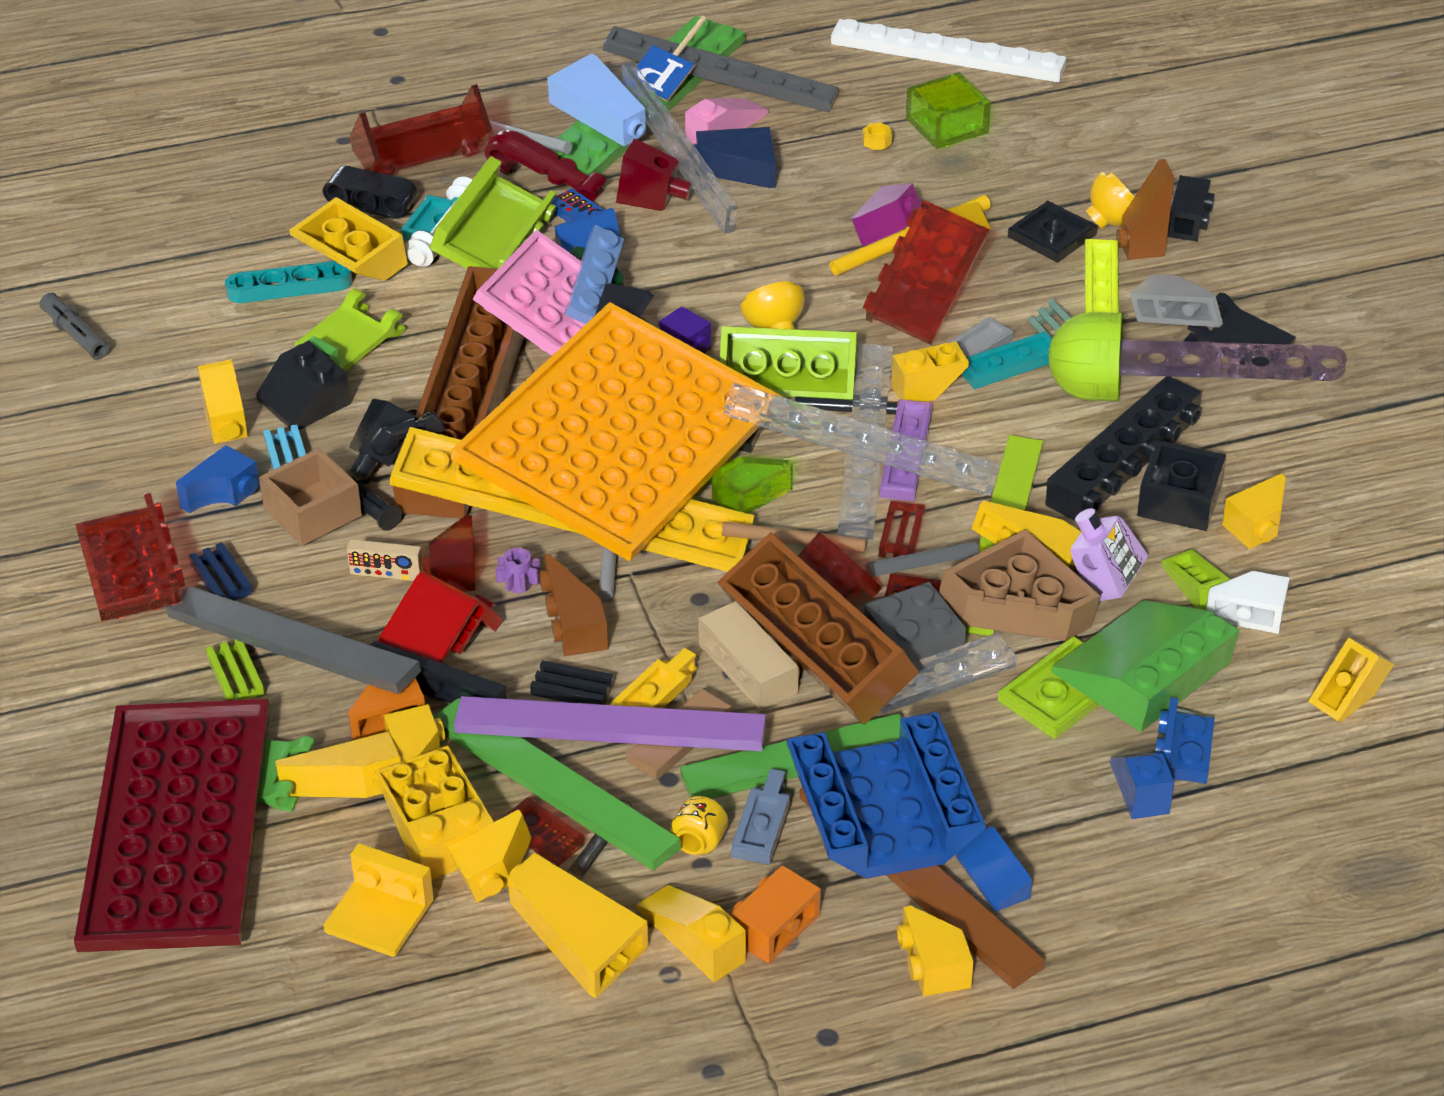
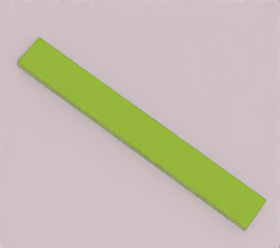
[964,435,1043,637]

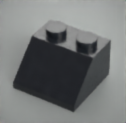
[256,340,351,430]

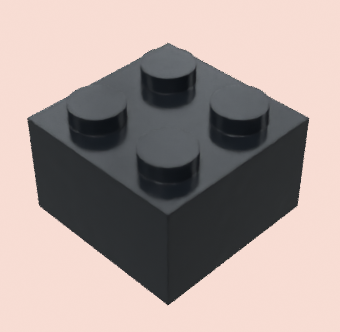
[1137,440,1226,531]

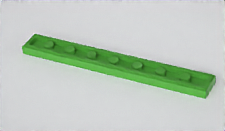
[433,698,681,871]

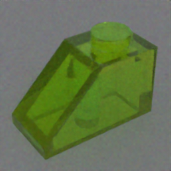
[711,457,793,514]

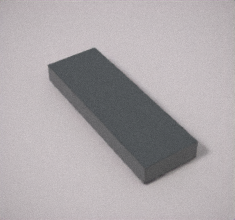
[865,541,979,578]

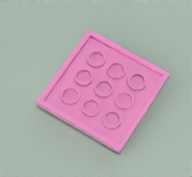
[473,229,585,356]

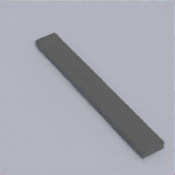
[603,26,839,113]
[165,586,421,694]

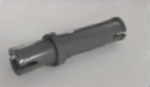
[40,293,109,360]

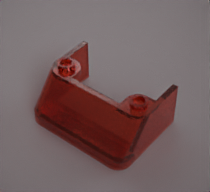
[349,84,493,175]

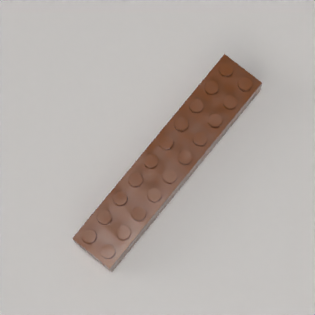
[393,266,524,519]

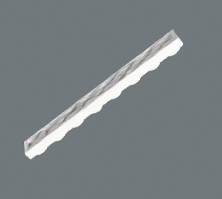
[831,19,1067,82]

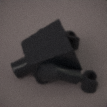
[349,399,445,480]

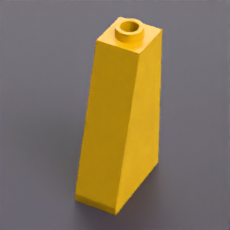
[508,853,648,999]

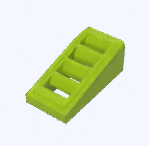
[1161,549,1231,610]

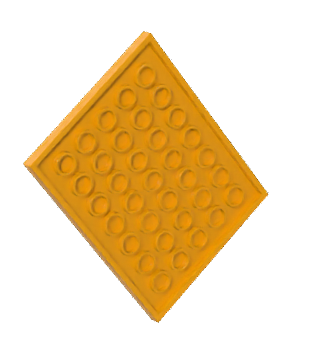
[451,302,782,562]

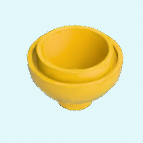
[1085,171,1134,230]
[740,281,805,330]

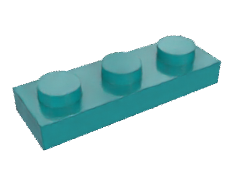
[961,331,1052,389]

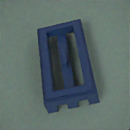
[189,542,253,601]

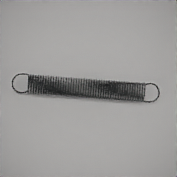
[567,800,632,880]

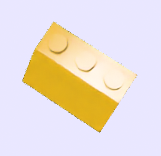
[289,197,408,281]

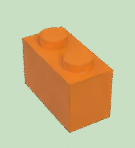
[730,865,821,964]

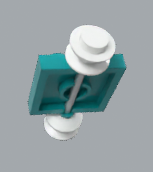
[400,177,472,267]

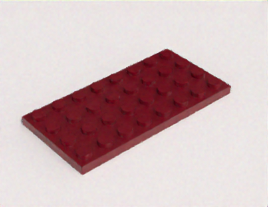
[74,699,270,952]

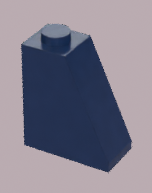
[691,127,776,188]

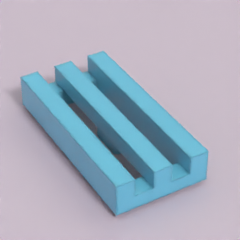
[263,424,306,470]

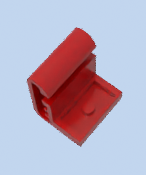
[378,571,503,665]

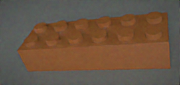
[717,532,919,725]

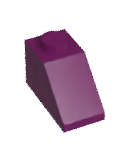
[851,183,923,246]

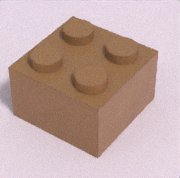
[259,448,362,546]

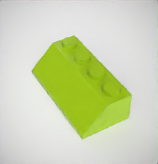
[720,326,857,399]

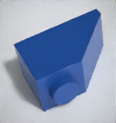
[1110,752,1174,819]

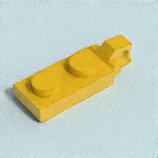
[610,648,697,708]

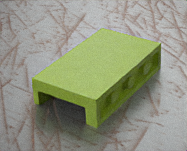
[429,156,557,269]

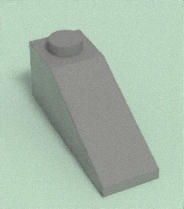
[1130,274,1223,327]

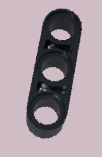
[322,166,418,219]

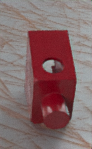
[616,138,692,211]

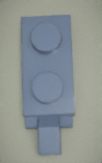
[731,769,790,865]

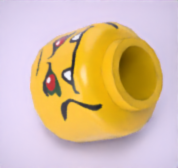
[670,796,729,855]

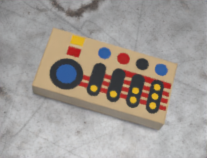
[347,539,423,581]

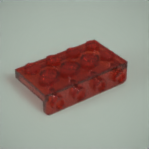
[863,200,989,345]
[75,492,185,622]

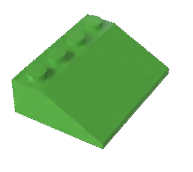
[1051,600,1240,732]

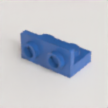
[1155,697,1215,784]

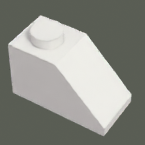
[1207,571,1289,634]

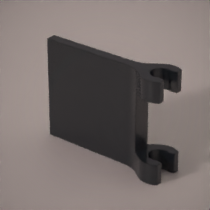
[1184,293,1296,376]

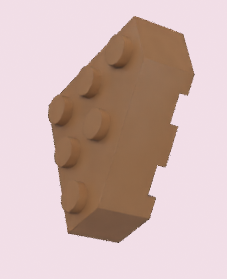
[939,529,1100,641]

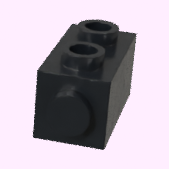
[1167,175,1215,242]

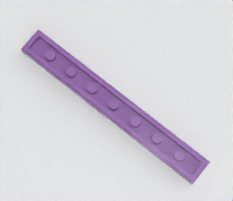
[454,696,766,751]

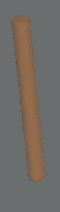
[721,521,866,553]

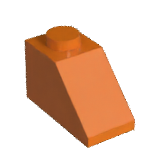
[348,678,425,741]

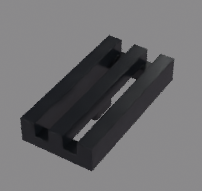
[530,660,614,705]

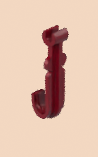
[484,130,607,202]

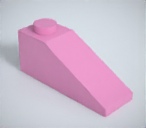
[685,98,768,145]

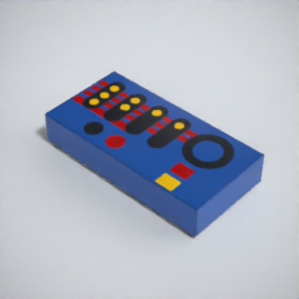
[553,188,604,222]

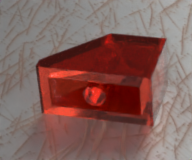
[422,515,476,591]

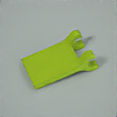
[294,288,405,371]

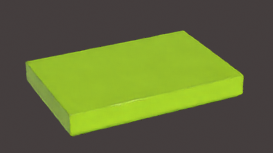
[998,636,1099,740]

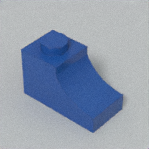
[176,445,260,513]

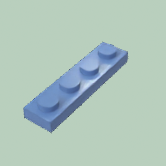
[564,225,624,325]

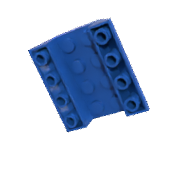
[786,712,985,879]

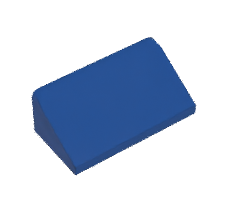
[555,208,621,253]
[956,826,1032,912]

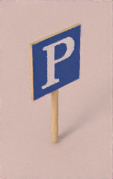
[625,16,706,102]

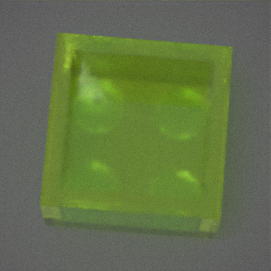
[906,72,991,149]

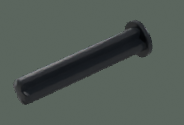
[347,473,402,531]

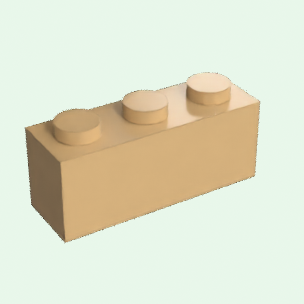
[698,601,800,711]

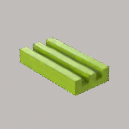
[205,639,264,700]

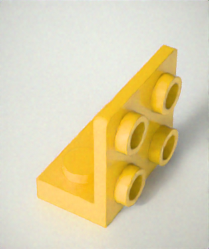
[323,843,434,957]

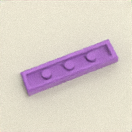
[880,399,933,501]

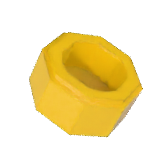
[862,123,892,150]

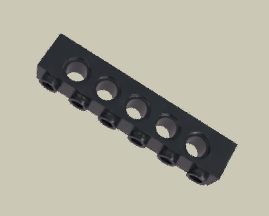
[1045,375,1202,521]

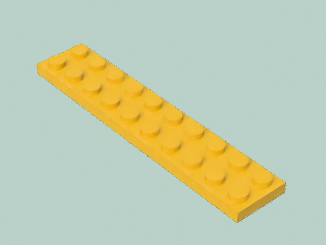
[389,427,755,572]

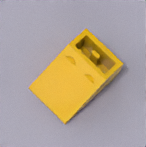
[375,745,494,880]

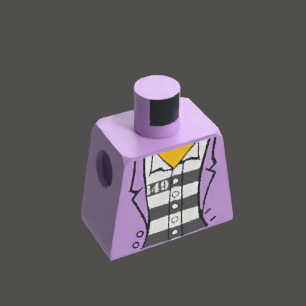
[1071,508,1148,601]

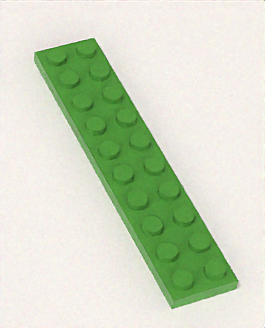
[547,16,745,175]

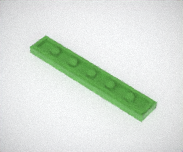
[680,714,901,798]

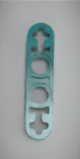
[225,261,353,303]

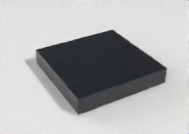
[1008,201,1098,263]

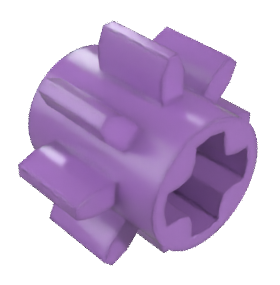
[495,548,541,593]

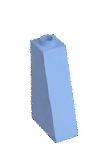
[547,53,646,146]

